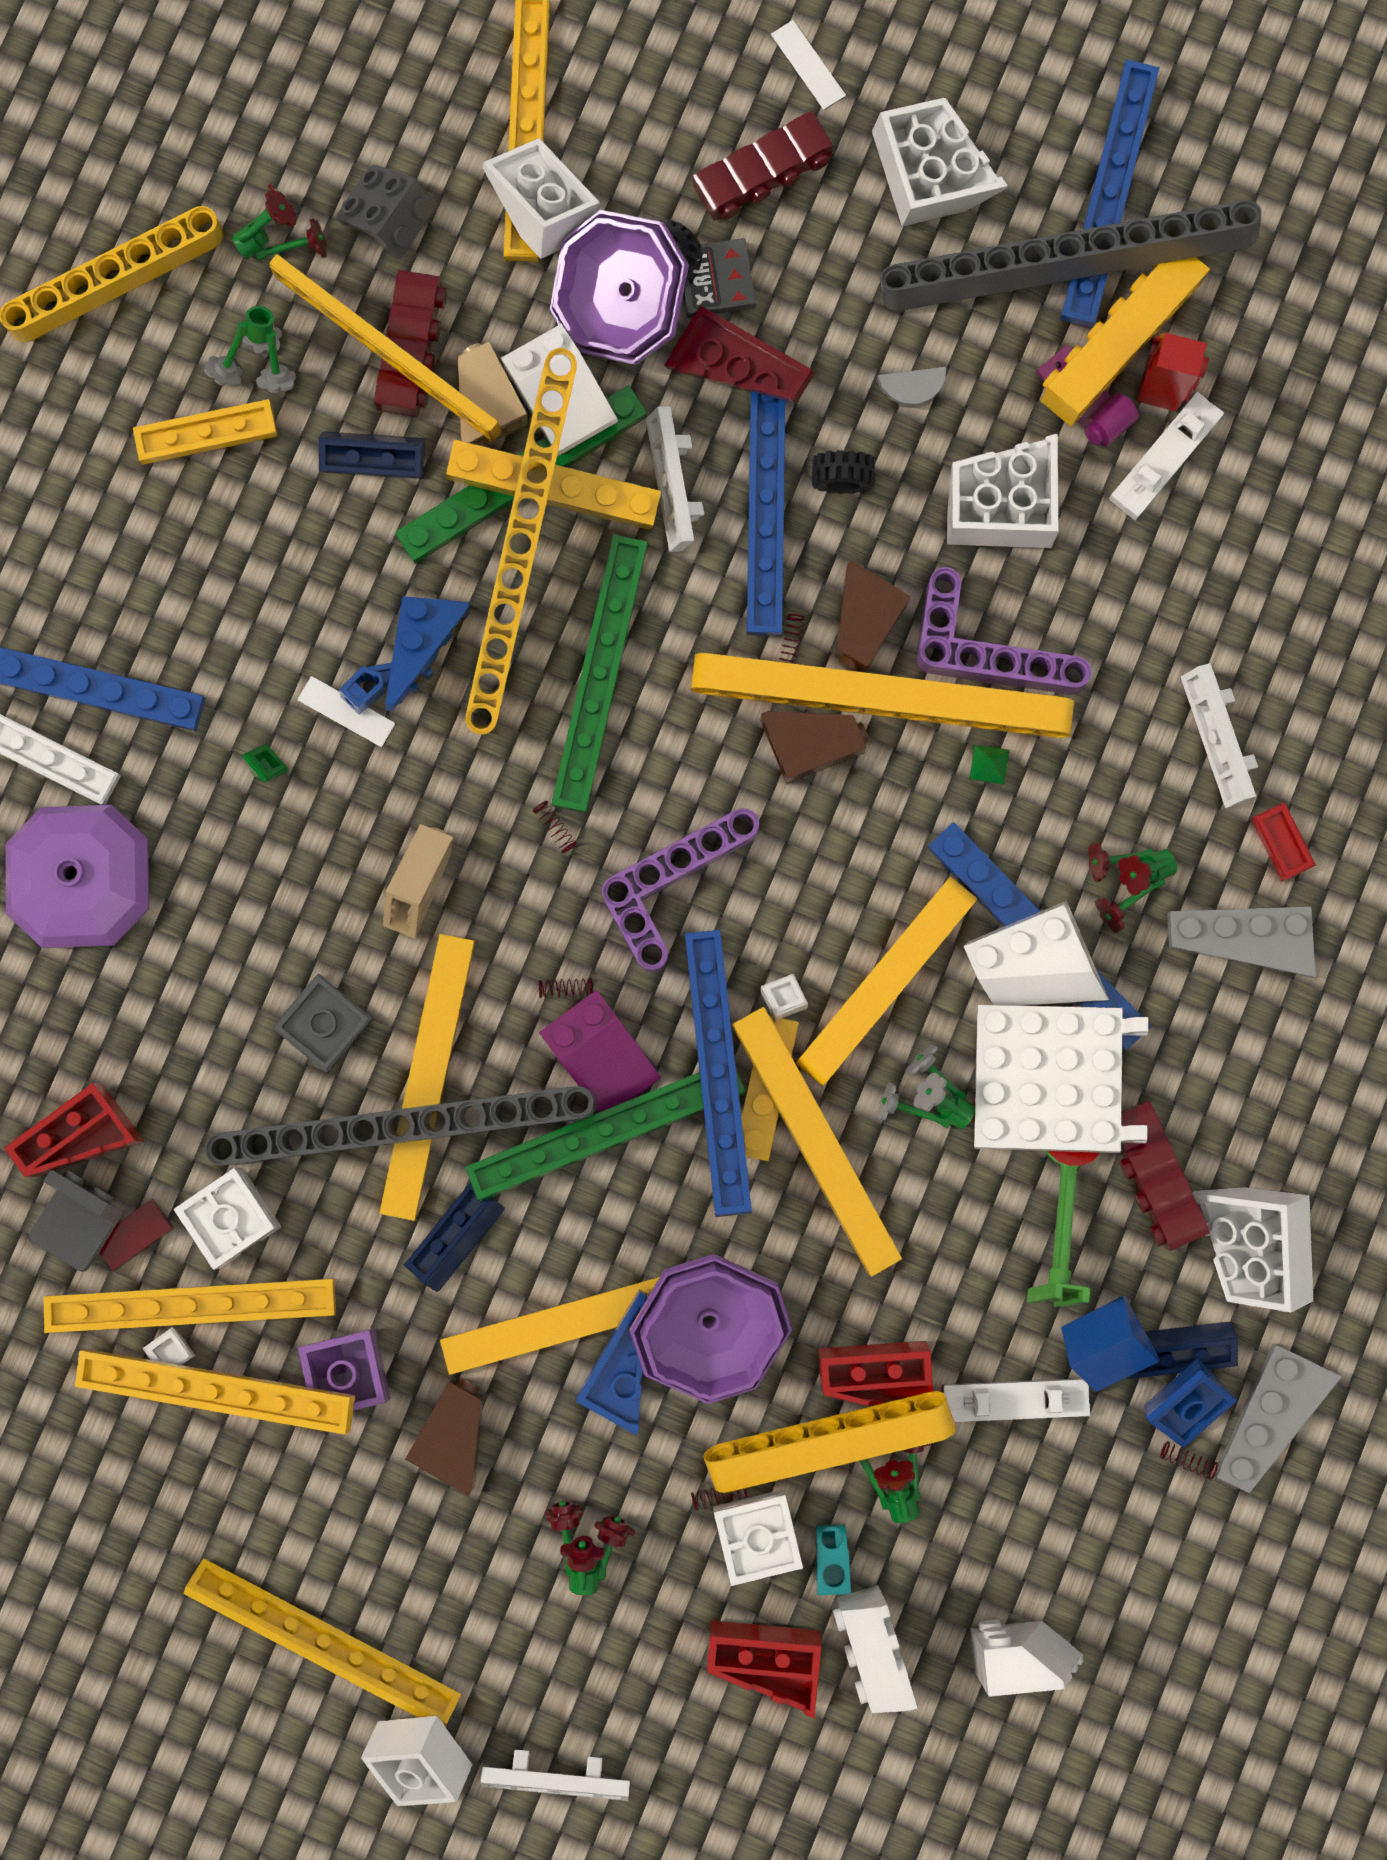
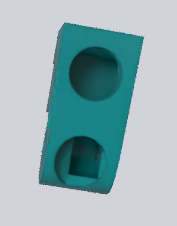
[815,1524,851,1596]

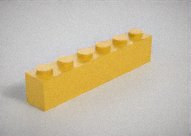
[1040,257,1210,427]
[446,439,661,530]

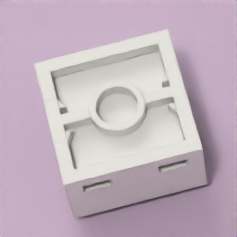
[174,1168,282,1270]
[713,1489,803,1586]

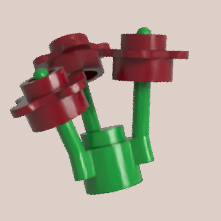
[545,1501,635,1596]

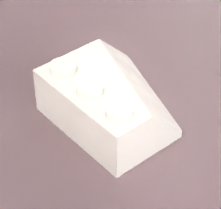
[872,98,1008,227]
[947,434,1058,548]
[964,901,1109,1006]
[1192,1187,1313,1312]
[833,1585,917,1713]
[970,1620,1083,1697]

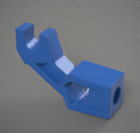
[339,662,434,715]

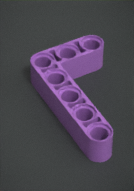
[917,567,1092,694]
[602,808,759,973]

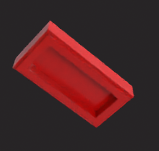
[1251,802,1316,882]

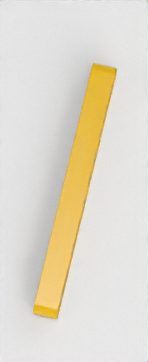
[465,348,577,734]
[690,653,1074,738]

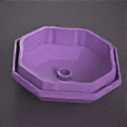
[550,210,689,365]
[5,805,149,948]
[629,1254,792,1404]

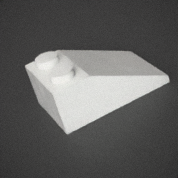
[482,138,600,259]
[501,324,618,456]

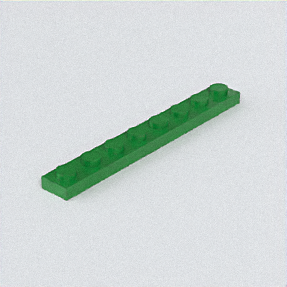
[395,385,647,564]
[551,534,648,814]
[465,1070,746,1202]

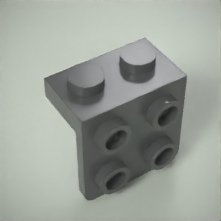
[336,165,438,260]
[29,1169,125,1272]

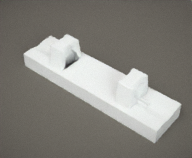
[1109,392,1224,521]
[646,406,704,552]
[1181,663,1258,808]
[942,1378,1090,1422]
[480,1750,630,1801]

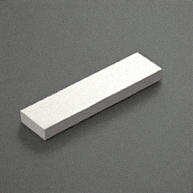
[0,714,121,805]

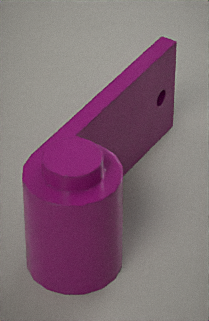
[1035,345,1139,447]

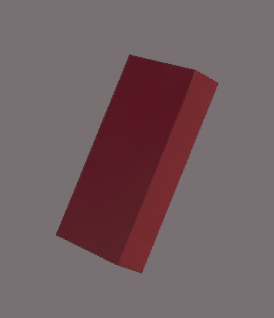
[99,1199,174,1271]

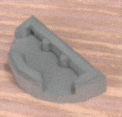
[877,367,946,408]

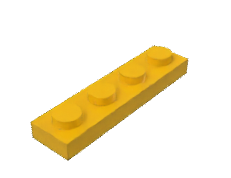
[133,399,278,465]
[741,1015,799,1162]

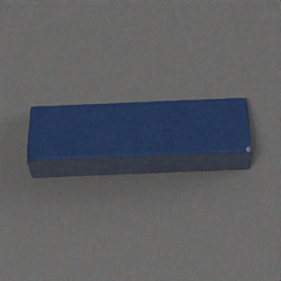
[319,431,426,478]
[404,1182,505,1292]
[1130,1322,1238,1379]

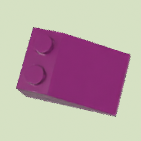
[539,990,661,1113]

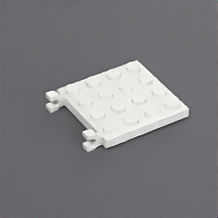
[974,1005,1148,1153]

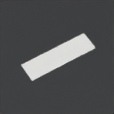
[771,20,846,110]
[297,676,396,747]

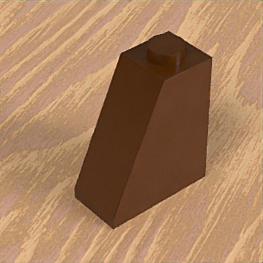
[835,560,911,673]
[760,711,869,785]
[405,1377,484,1496]

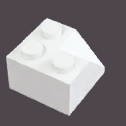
[361,1716,473,1806]

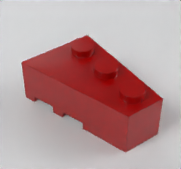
[1136,332,1209,412]
[4,1083,145,1177]
[818,1341,933,1406]
[707,1620,821,1719]

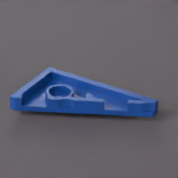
[385,596,470,711]
[575,1289,647,1435]

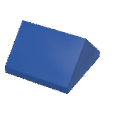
[1061,1295,1160,1392]
[1144,1358,1237,1448]

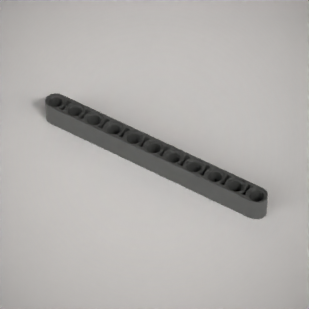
[880,200,1262,311]
[205,1086,598,1165]

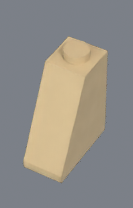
[458,341,529,447]
[383,824,453,939]

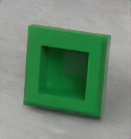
[242,744,289,783]
[969,744,1009,785]

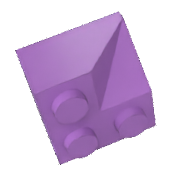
[298,1328,391,1410]

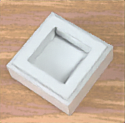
[761,974,808,1021]
[143,1326,195,1365]

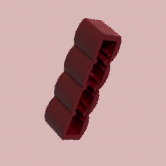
[693,111,833,221]
[374,270,447,417]
[1119,1101,1210,1251]

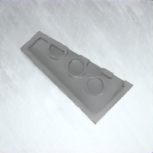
[1167,907,1316,978]
[1215,1344,1342,1493]

